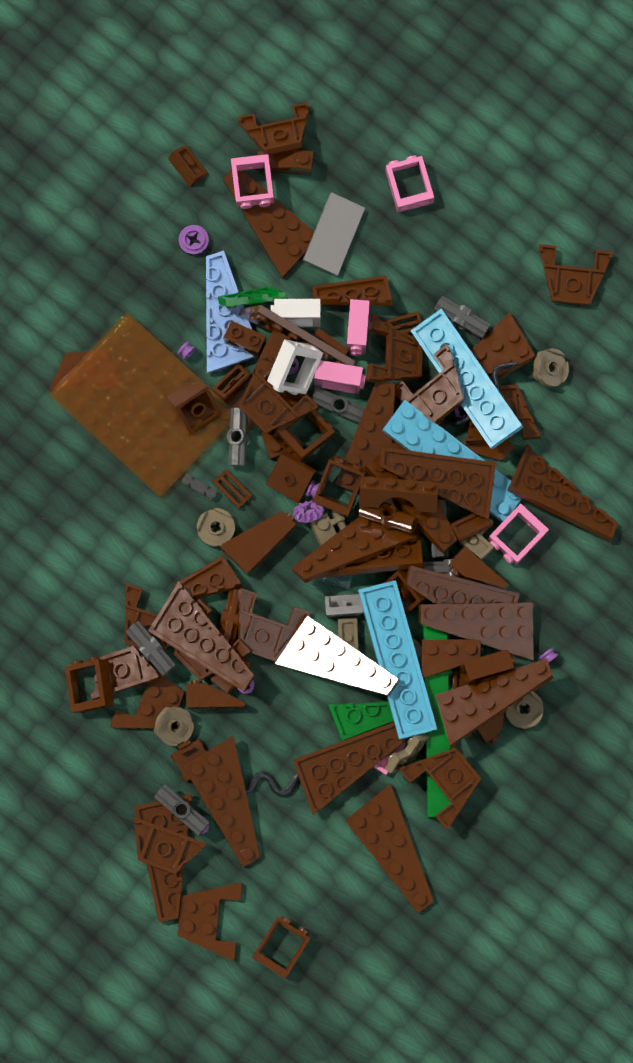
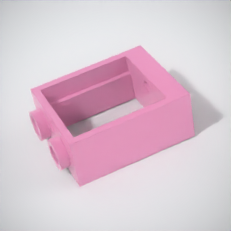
[231,154,274,209]
[385,155,434,213]
[347,299,369,356]
[314,360,366,395]
[488,504,549,565]

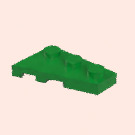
[218,286,286,309]
[328,702,394,741]

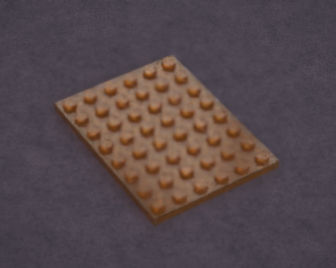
[49,313,231,498]

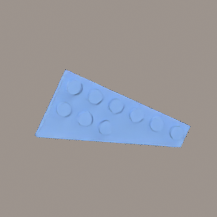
[206,251,256,374]

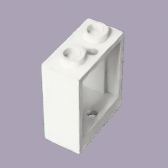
[271,299,320,327]
[267,339,323,395]

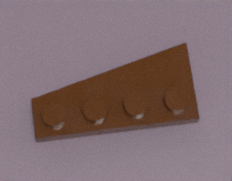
[312,275,392,305]

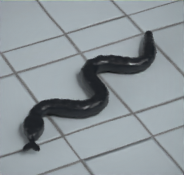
[443,362,519,428]
[245,771,300,797]

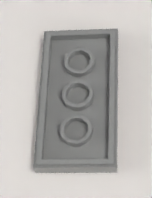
[303,192,365,276]

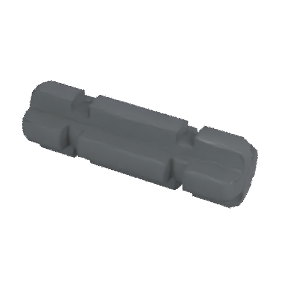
[182,474,217,500]

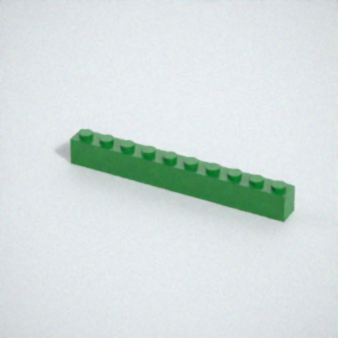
[423,625,454,818]

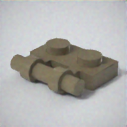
[309,510,347,546]

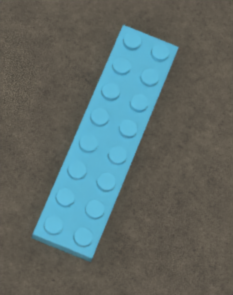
[411,309,523,449]
[382,400,522,522]
[358,580,437,740]

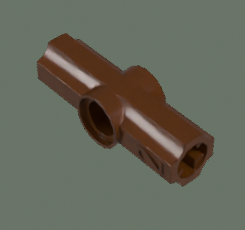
[359,504,418,533]
[220,589,239,646]

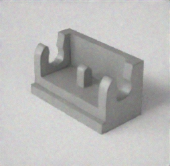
[325,594,364,618]

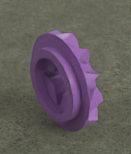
[179,225,209,255]
[293,500,324,523]

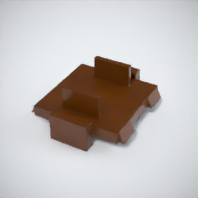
[171,739,206,782]

